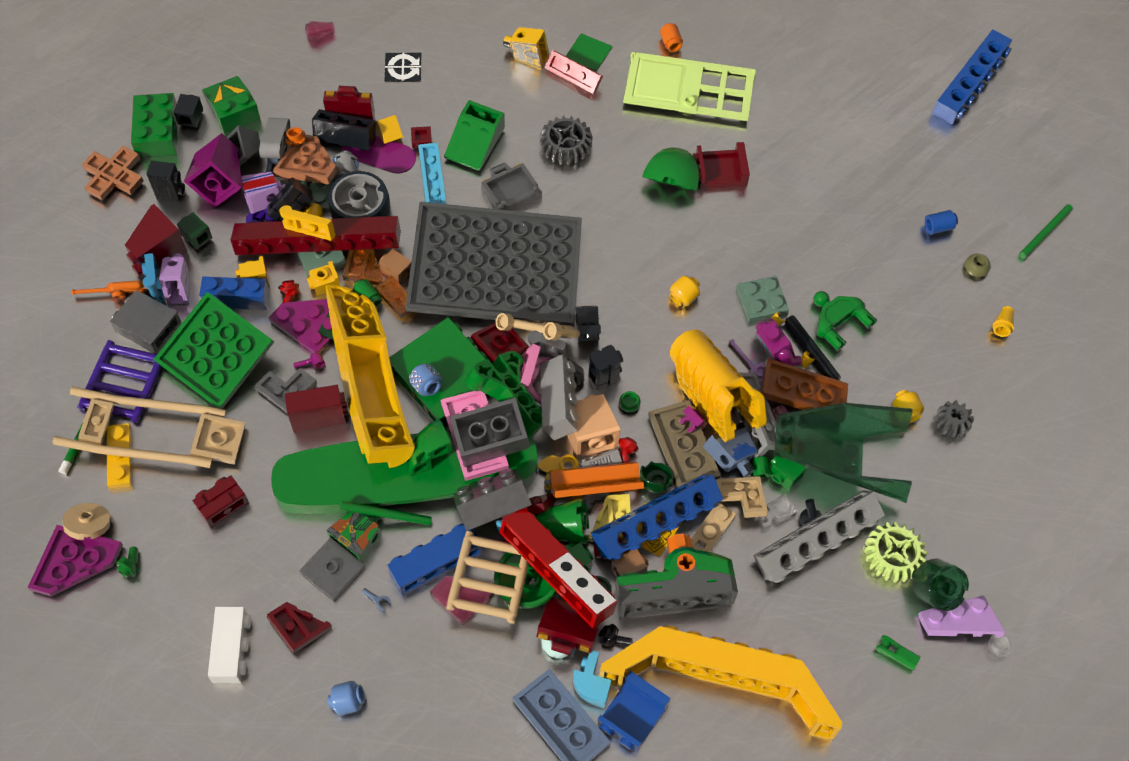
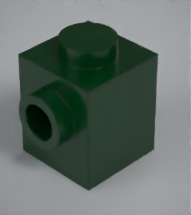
[177,212,213,250]

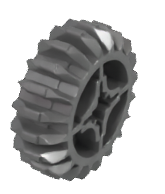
[540,115,593,165]

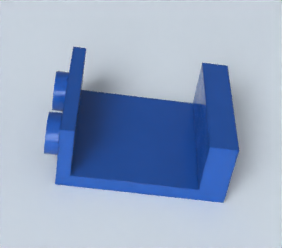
[598,671,671,750]

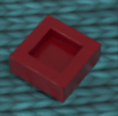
[411,126,432,148]

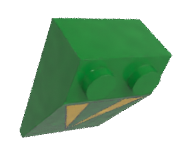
[202,76,260,133]

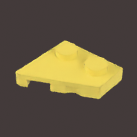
[589,494,631,542]

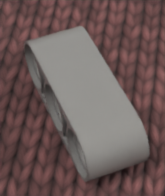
[259,118,291,159]

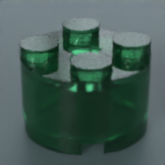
[912,558,969,611]

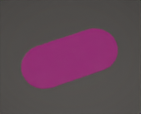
[342,136,416,173]

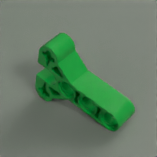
[465,351,542,437]

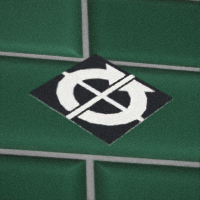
[384,52,421,81]

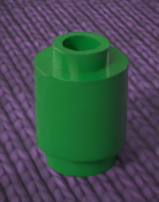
[353,279,382,308]

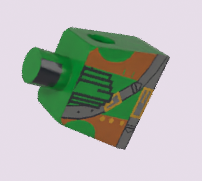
[326,512,381,563]

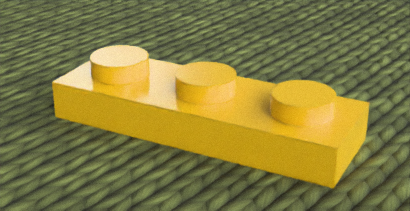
[107,423,132,490]

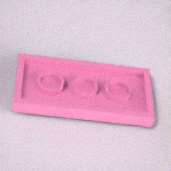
[441,391,509,481]

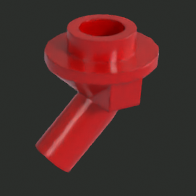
[278,280,299,303]
[618,437,639,463]

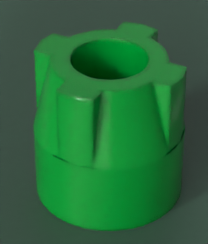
[751,456,771,480]

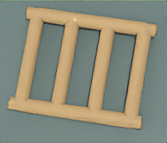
[446,531,529,624]

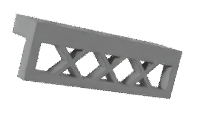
[734,372,785,458]

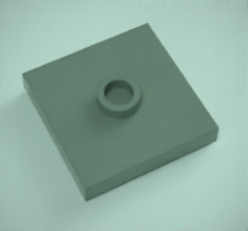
[298,251,347,277]

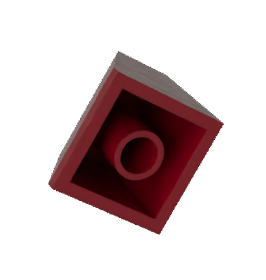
[125,204,187,277]

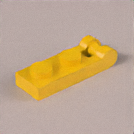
[279,205,336,241]

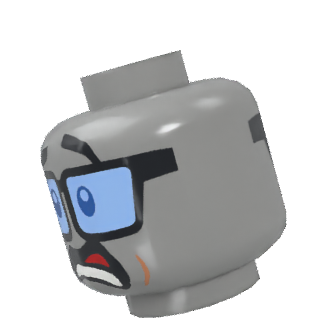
[333,151,359,179]

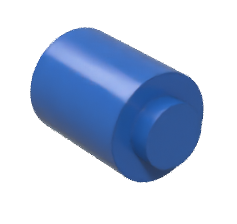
[925,210,958,235]

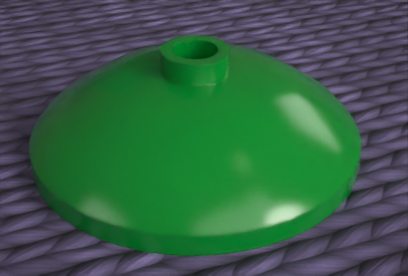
[494,552,557,609]

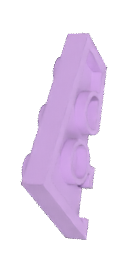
[918,595,1005,637]

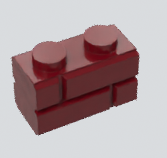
[192,475,249,527]

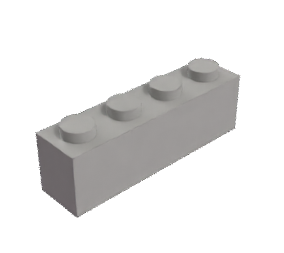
[540,354,578,440]

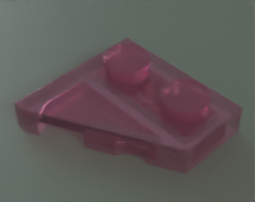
[430,576,494,625]

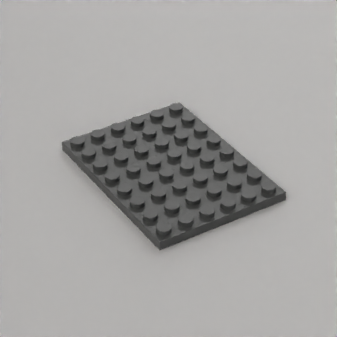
[406,202,582,327]

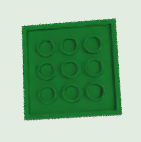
[153,292,275,409]

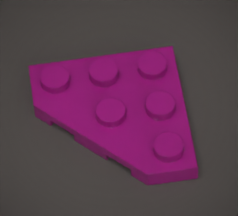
[268,299,333,354]
[27,525,123,597]

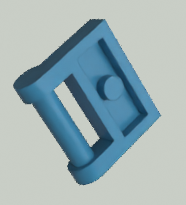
[142,253,165,305]

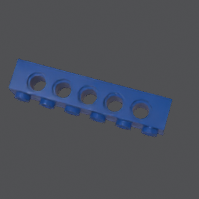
[932,29,1012,124]
[591,474,723,561]

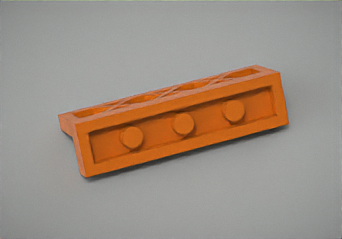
[549,462,644,498]

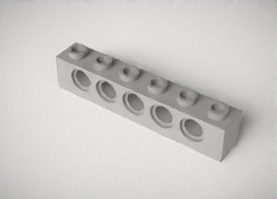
[753,490,885,583]

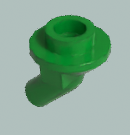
[116,546,139,578]

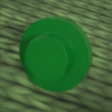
[619,391,641,412]

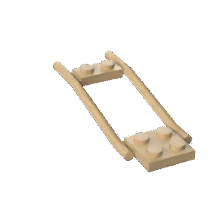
[53,386,245,468]

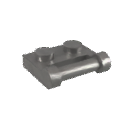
[527,331,568,359]

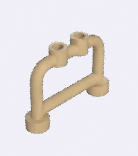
[496,313,580,340]

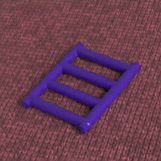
[77,340,162,423]

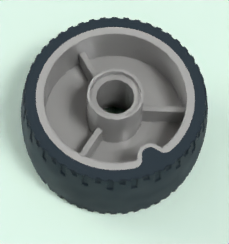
[328,171,390,219]

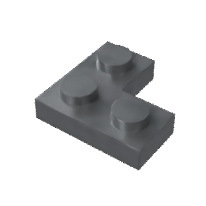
[255,368,317,413]

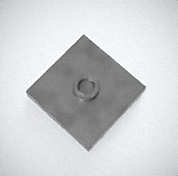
[299,537,365,601]

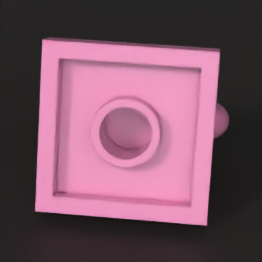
[520,344,553,404]

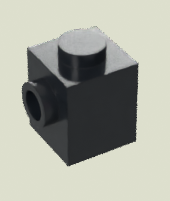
[173,94,203,128]

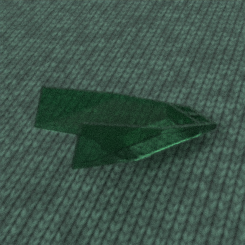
[774,403,912,503]

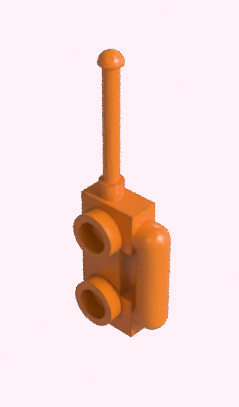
[71,281,149,298]

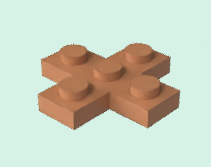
[82,146,144,201]

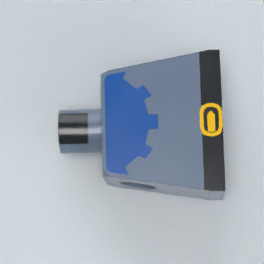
[703,422,757,477]

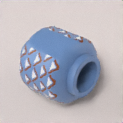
[409,364,442,396]

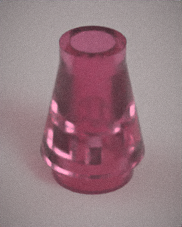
[305,21,335,40]

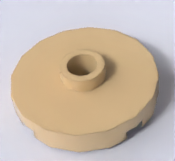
[62,503,110,540]

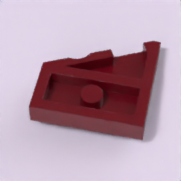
[267,602,332,654]

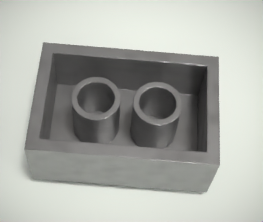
[450,398,530,467]
[453,468,531,531]

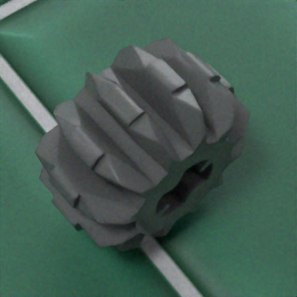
[935,400,974,438]

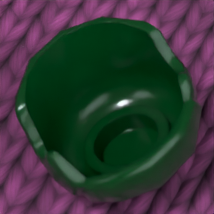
[640,461,674,494]

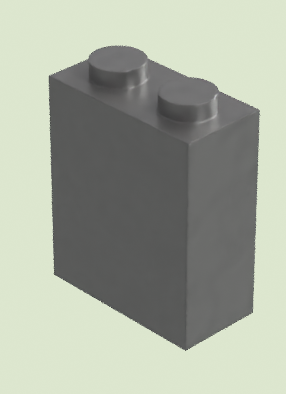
[110,290,182,354]

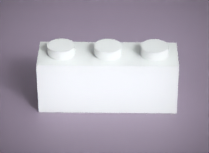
[208,607,251,683]

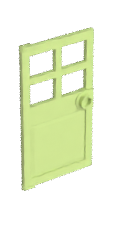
[623,52,756,121]

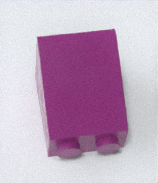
[184,133,242,208]

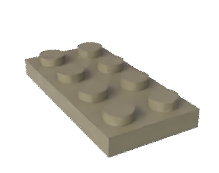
[648,400,721,488]

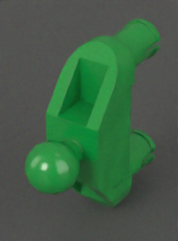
[813,291,877,351]

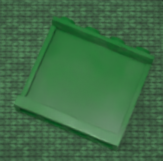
[389,317,488,426]

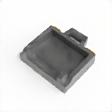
[481,163,542,211]

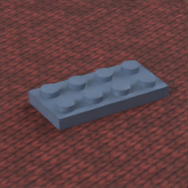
[512,668,611,761]

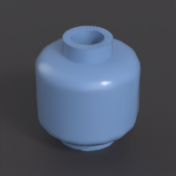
[327,681,366,715]

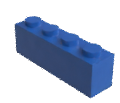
[387,524,483,595]

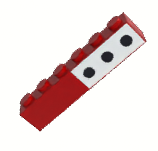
[500,508,617,629]

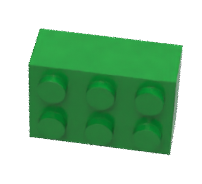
[131,93,178,157]

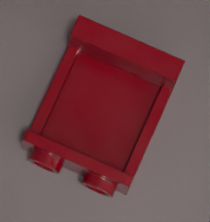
[693,142,750,189]

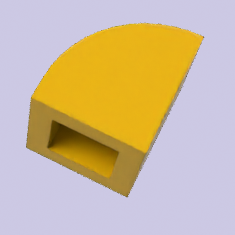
[375,115,403,143]

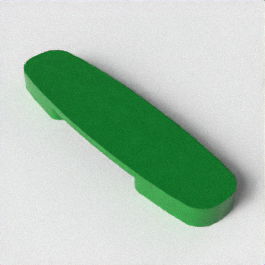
[271,431,538,514]

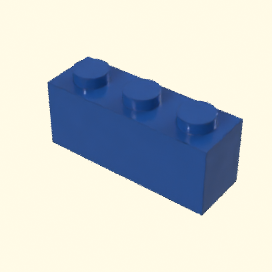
[199,276,270,310]

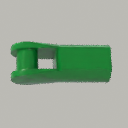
[875,635,921,671]

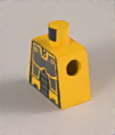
[503,27,550,69]

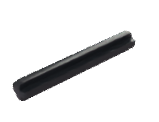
[785,315,841,381]

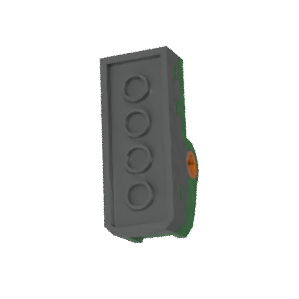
[615,533,738,619]

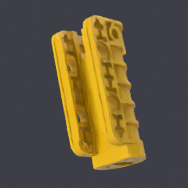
[670,329,767,442]

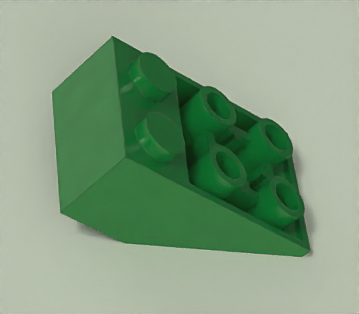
[444,100,505,171]

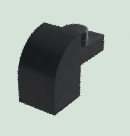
[576,305,601,341]

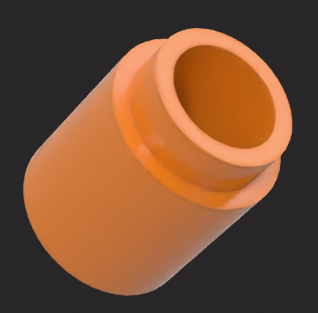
[660,23,683,52]

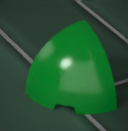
[642,147,699,191]
[408,419,452,476]

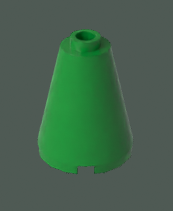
[534,498,589,544]

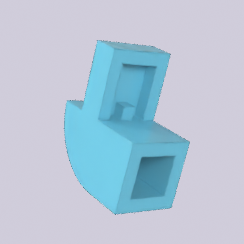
[573,650,611,709]

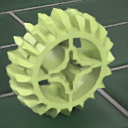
[864,521,927,583]

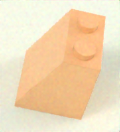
[568,394,620,460]

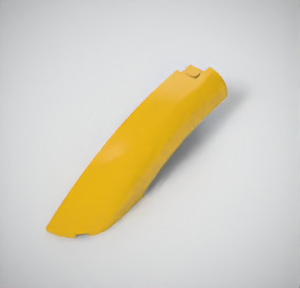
[326,285,415,468]

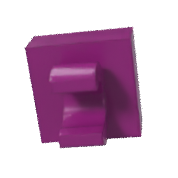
[680,405,709,433]

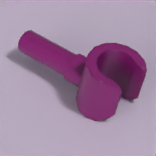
[293,353,325,369]

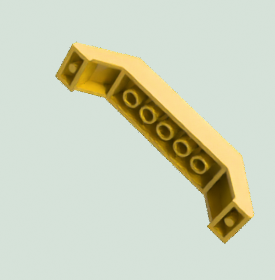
[599,625,842,740]

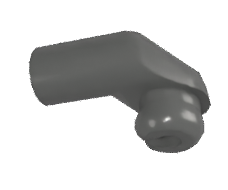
[567,358,585,387]
[581,492,609,511]

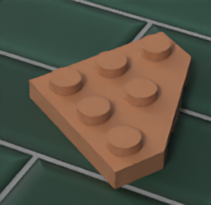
[273,135,337,184]

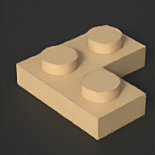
[716,476,768,518]

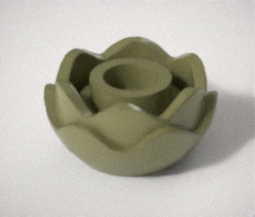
[964,253,991,278]

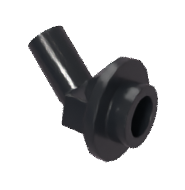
[799,499,821,526]
[599,624,633,647]

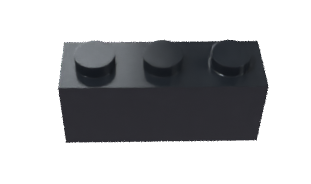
[312,109,376,150]

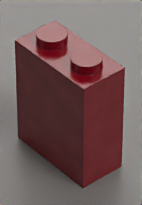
[285,384,349,432]

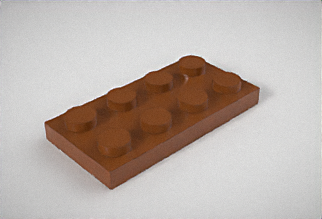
[761,358,849,422]

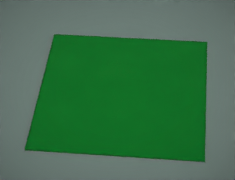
[566,33,613,71]

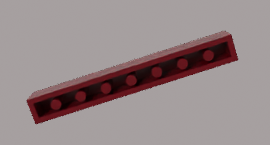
[230,216,401,255]

